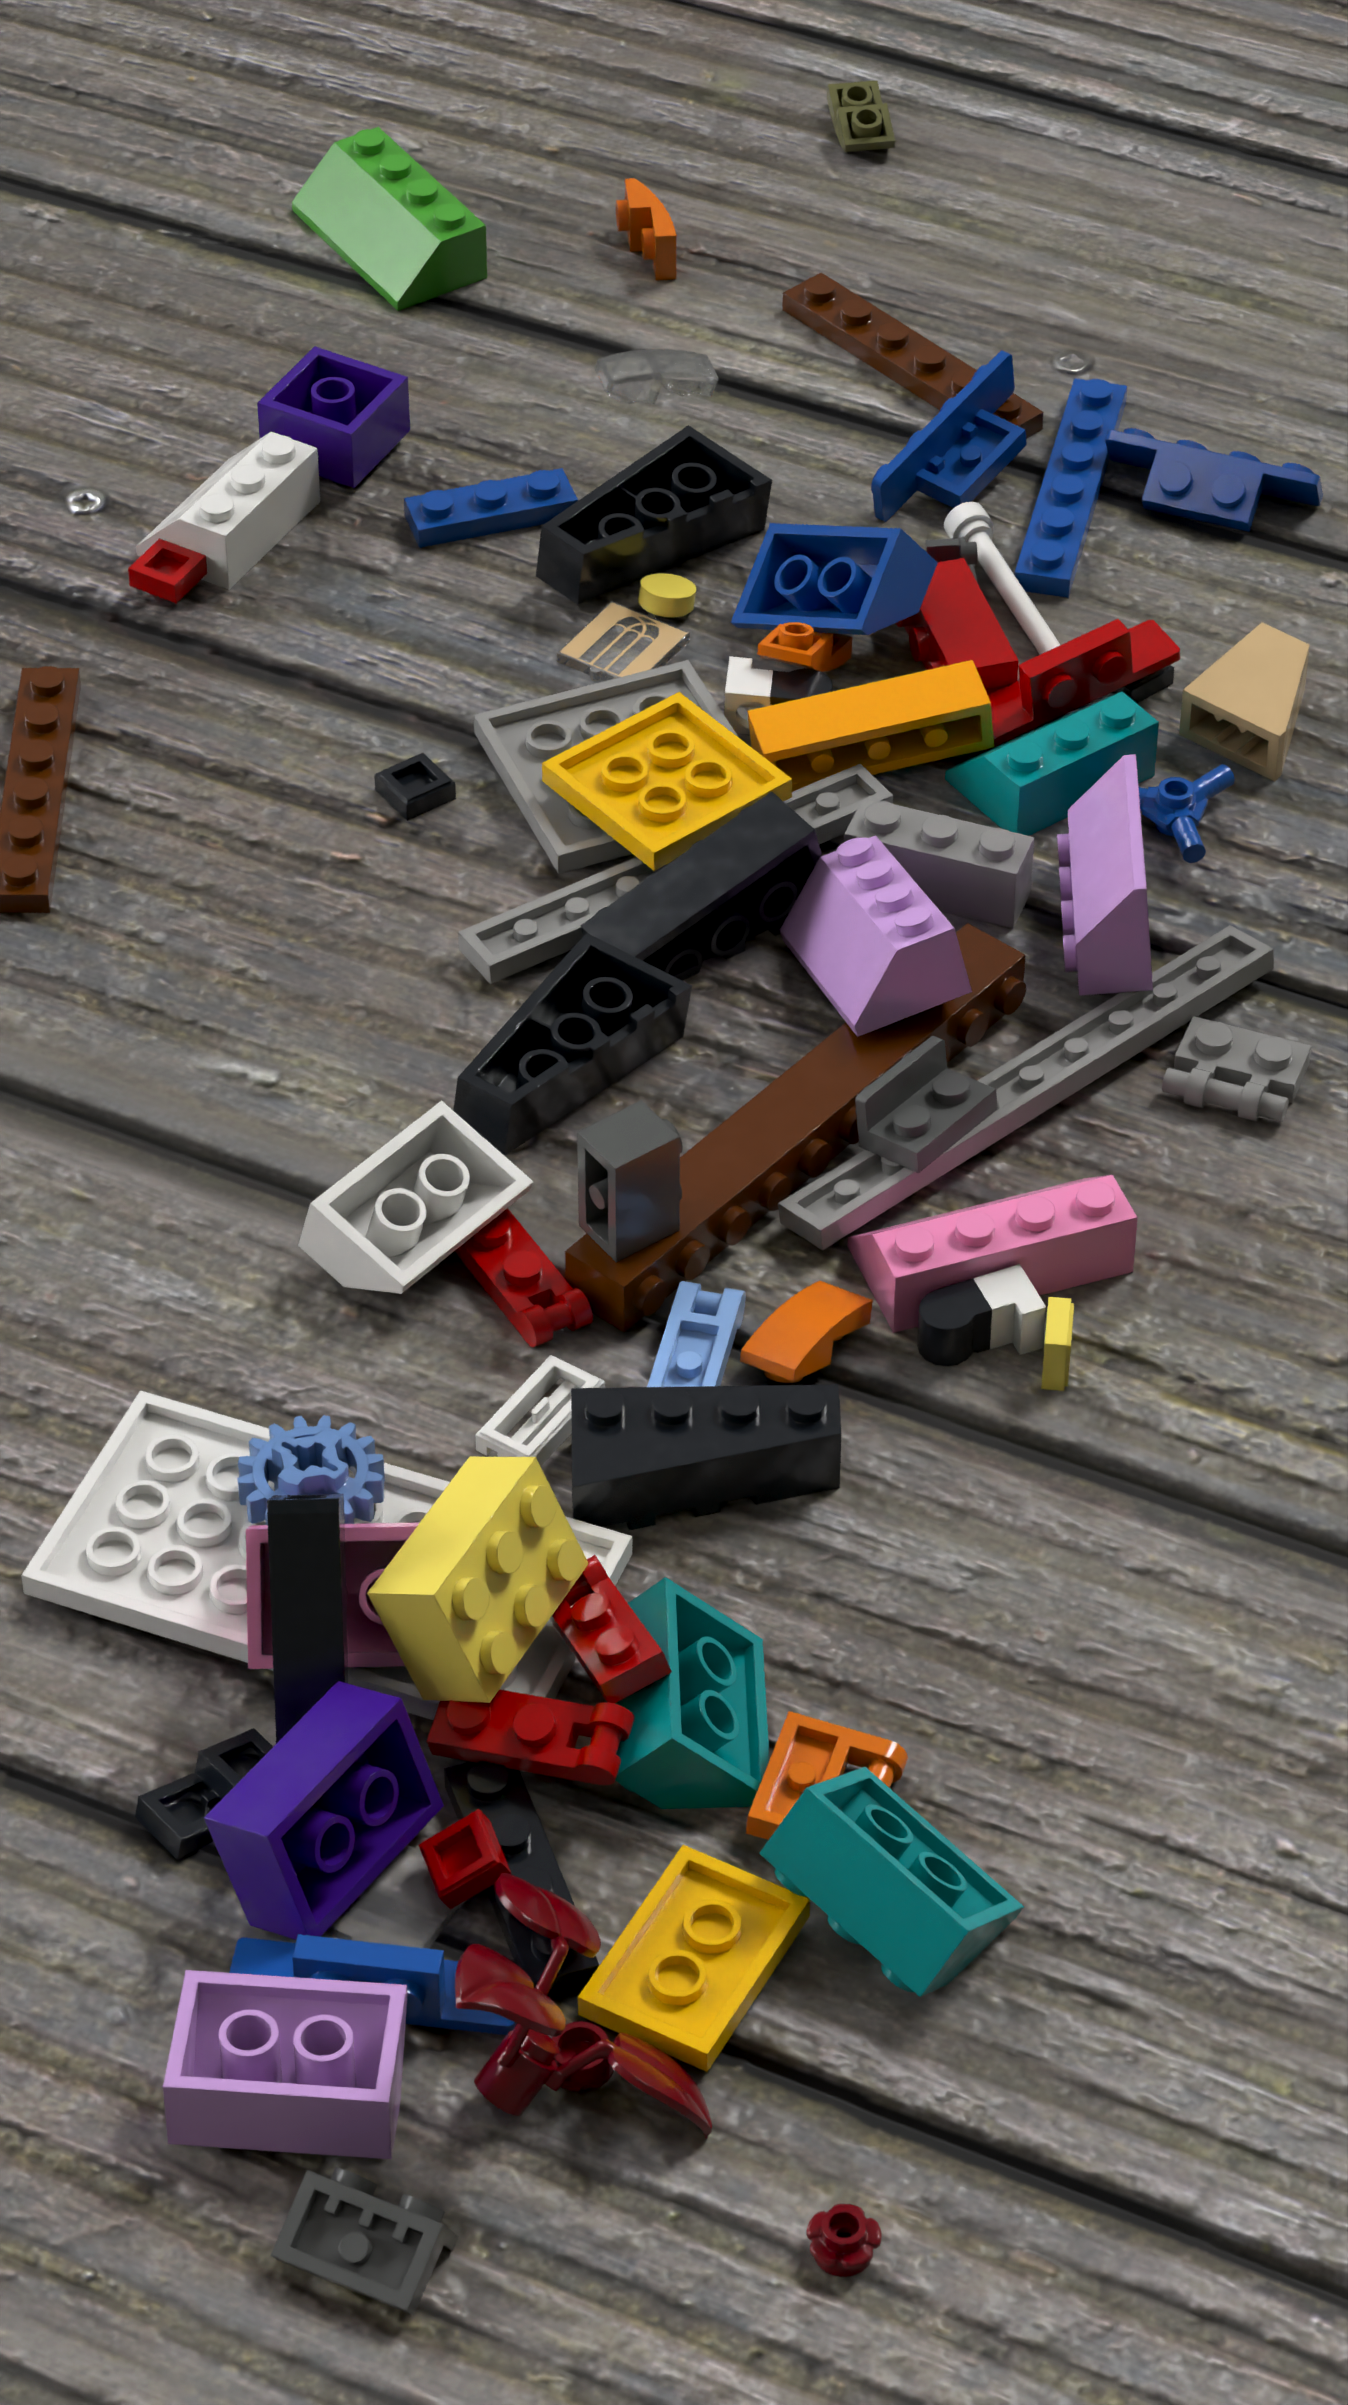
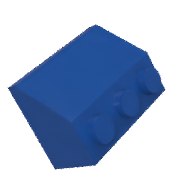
[731,523,938,635]

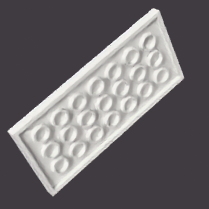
[21,1391,632,1720]

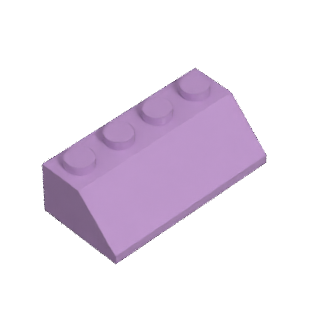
[1057,754,1153,996]
[780,835,972,1037]

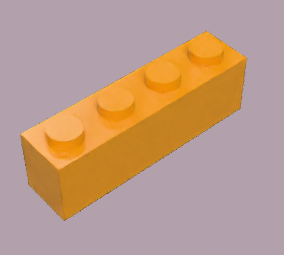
[747,660,994,792]

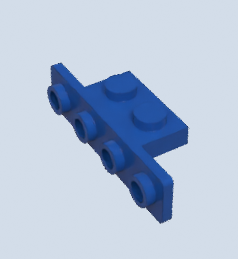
[871,350,1027,522]
[1105,428,1323,532]
[229,1934,516,2035]

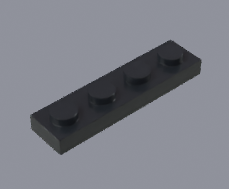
[444,1761,599,1997]

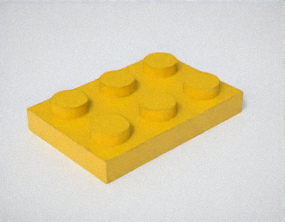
[578,1845,810,2072]

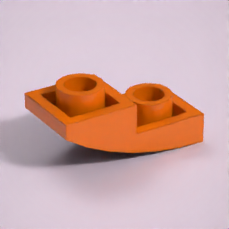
[616,178,677,280]
[757,622,853,672]
[740,1280,873,1383]

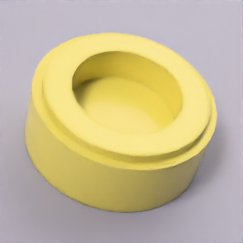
[638,573,696,618]

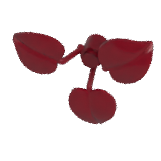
[455,1873,712,2139]

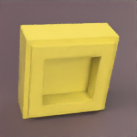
[1041,1297,1074,1391]

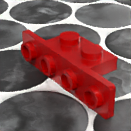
[985,619,1181,750]

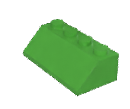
[292,127,487,311]

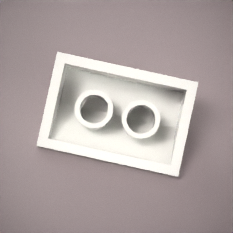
[136,432,320,590]
[298,1100,534,1294]

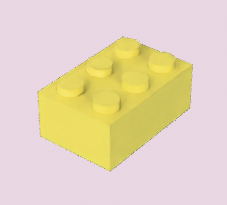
[367,1456,589,1703]

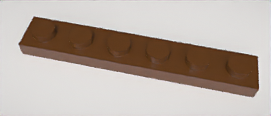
[782,272,1044,439]
[0,666,81,913]

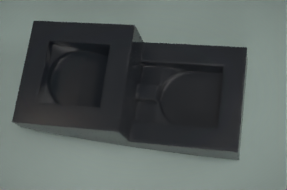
[135,1728,273,1860]

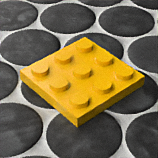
[542,692,792,871]

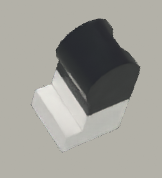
[724,656,833,735]
[917,1264,1046,1366]

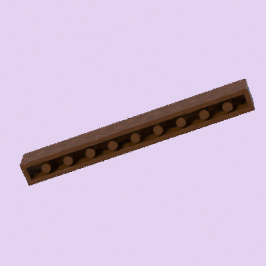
[565,923,1026,1333]

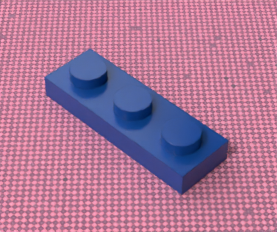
[404,468,578,548]

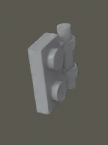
[1162,1016,1312,1122]

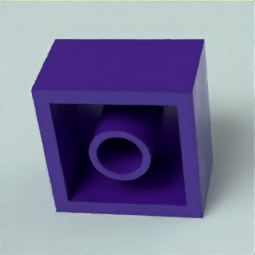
[257,346,410,488]

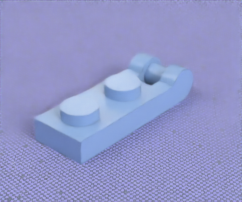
[647,1281,746,1387]

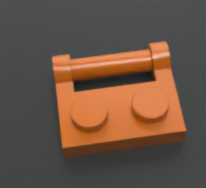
[746,1711,908,1840]

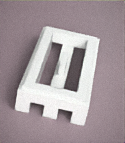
[475,1355,605,1466]

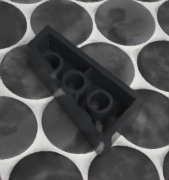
[536,425,772,605]
[580,792,822,981]
[453,933,692,1156]
[571,1384,842,1530]

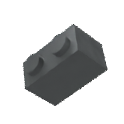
[577,1100,683,1262]

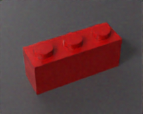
[896,558,1019,695]

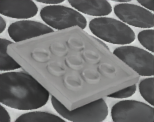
[473,660,738,874]

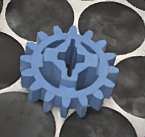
[237,1415,385,1525]

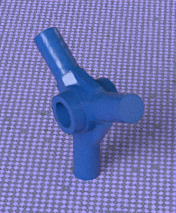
[1139,764,1235,863]

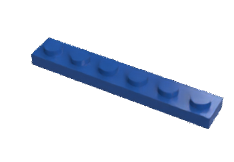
[1014,378,1127,598]

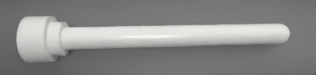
[944,502,1060,654]

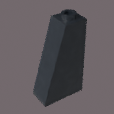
[267,1494,348,1744]

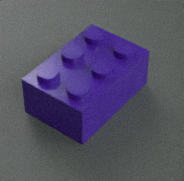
[204,1681,444,1940]

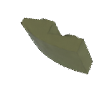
[827,80,895,152]

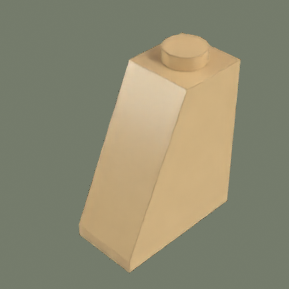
[1179,622,1310,781]

